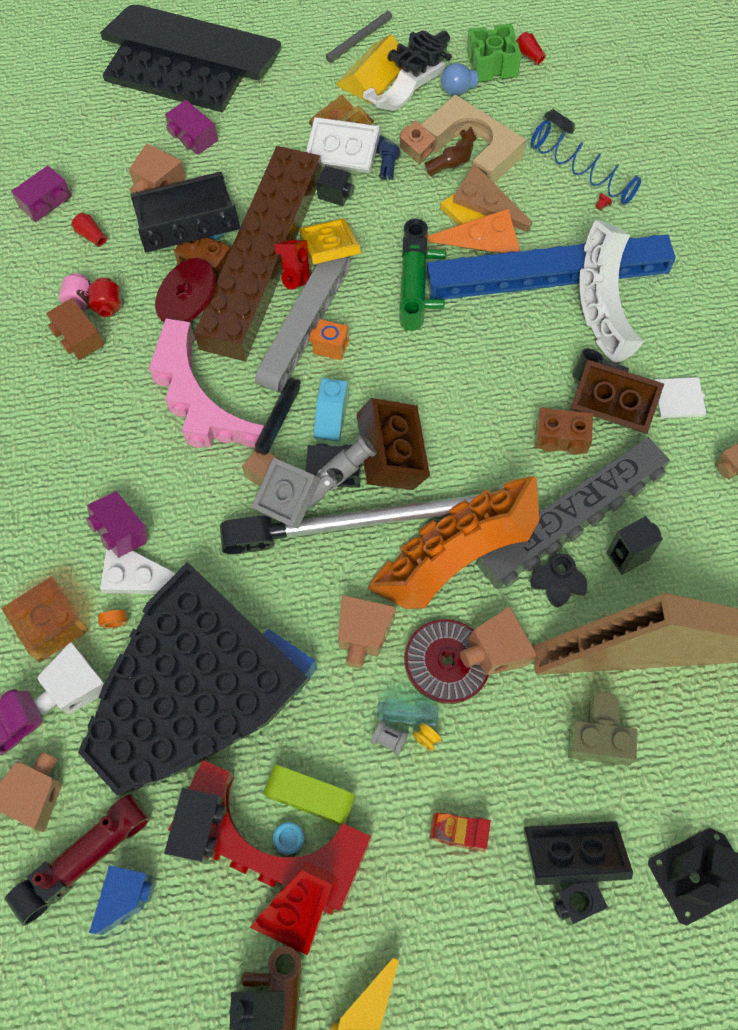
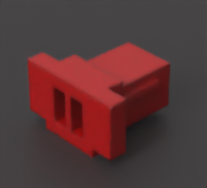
[595,193,613,211]

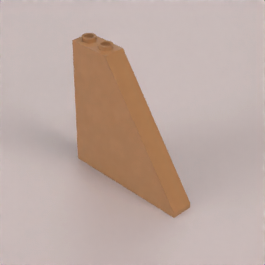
[532,593,738,675]

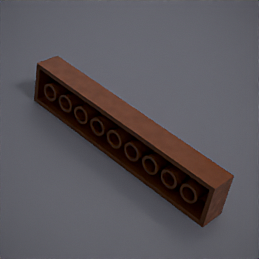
[194,146,322,362]

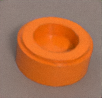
[98,610,128,628]

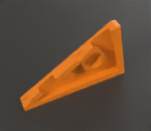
[427,209,520,253]

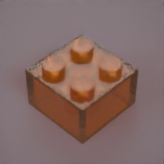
[1,576,89,663]

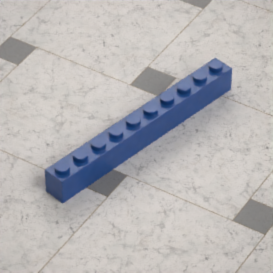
[426,234,676,300]

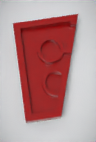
[250,862,336,955]

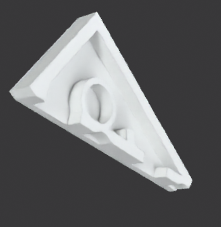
[100,549,176,594]

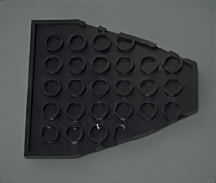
[78,562,310,796]

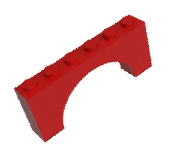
[168,760,372,915]

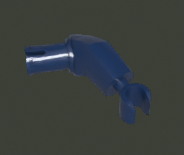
[376,135,400,180]

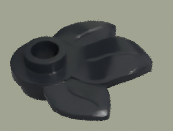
[530,554,587,608]

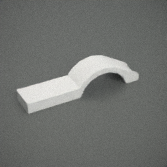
[363,62,445,111]

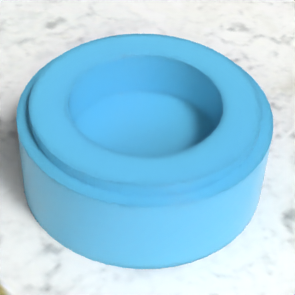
[273,822,305,855]

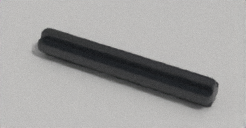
[254,377,301,455]

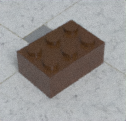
[356,398,430,490]

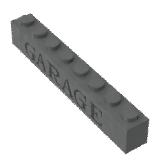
[476,437,670,589]

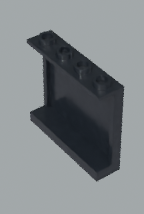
[130,171,241,253]

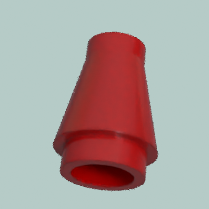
[516,31,546,65]
[71,212,107,247]

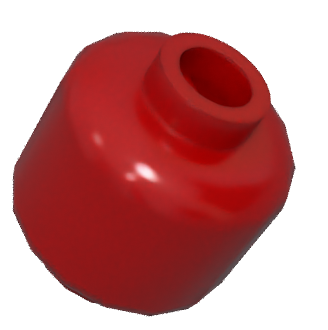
[88,278,122,317]

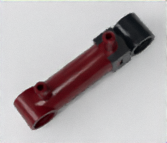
[5,794,150,926]

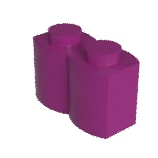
[0,689,43,755]

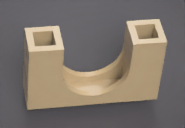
[421,95,526,183]

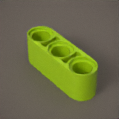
[262,765,356,825]

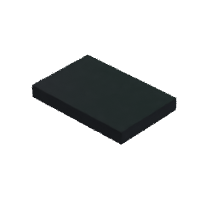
[524,821,633,886]

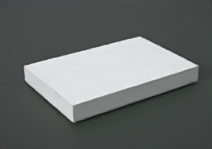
[306,117,381,174]

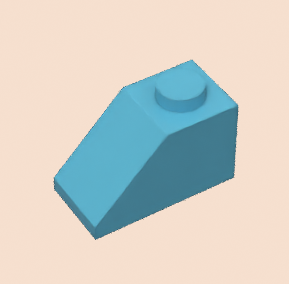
[314,378,349,442]

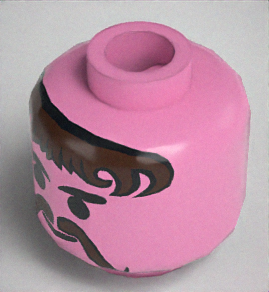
[58,273,92,310]

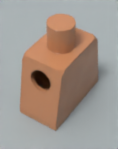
[129,143,186,193]
[338,595,396,668]
[460,607,537,675]
[0,752,62,832]

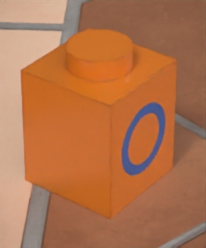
[309,319,349,361]

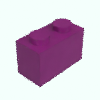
[165,100,218,155]
[11,165,72,222]
[86,491,147,558]

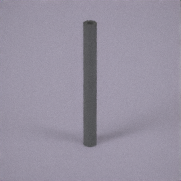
[326,11,392,63]

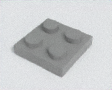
[251,457,321,529]

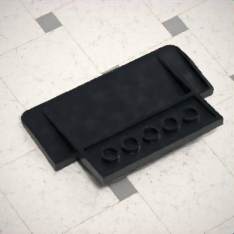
[100,5,281,113]

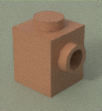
[400,120,436,165]

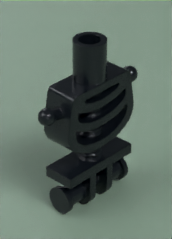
[387,30,452,77]

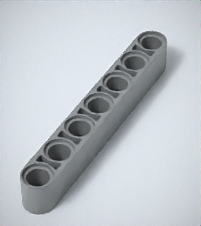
[255,256,351,393]

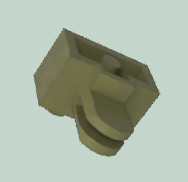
[568,692,637,766]

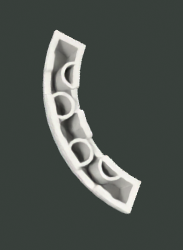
[580,220,644,362]

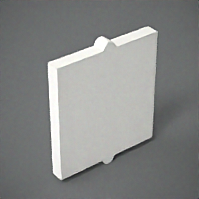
[654,377,706,419]

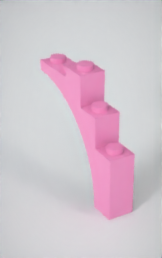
[149,319,264,448]

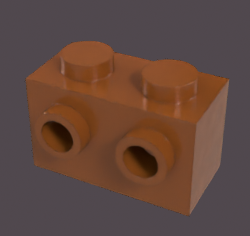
[174,237,231,282]
[46,298,104,360]
[535,408,593,455]

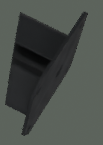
[648,828,738,926]

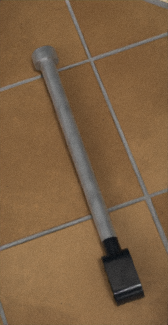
[220,486,504,555]

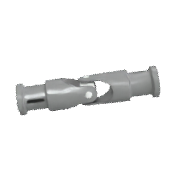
[308,435,377,508]

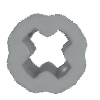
[371,719,409,757]

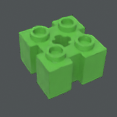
[467,23,521,82]

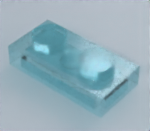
[377,698,438,726]

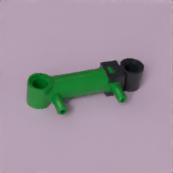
[399,218,446,331]

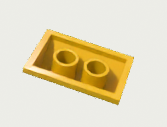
[337,34,403,104]

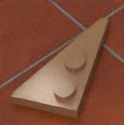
[453,165,532,232]

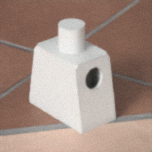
[34,643,105,715]

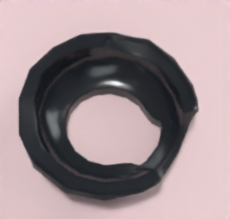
[542,109,575,134]

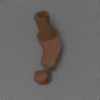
[425,127,477,177]

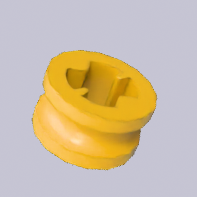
[412,723,442,752]

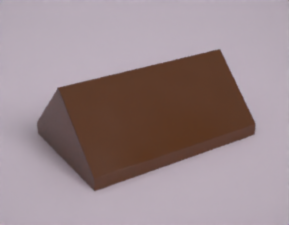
[570,360,664,434]

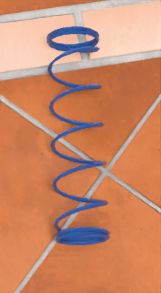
[530,120,641,205]

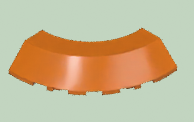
[368,476,539,609]

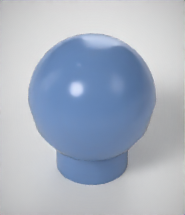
[441,63,478,96]

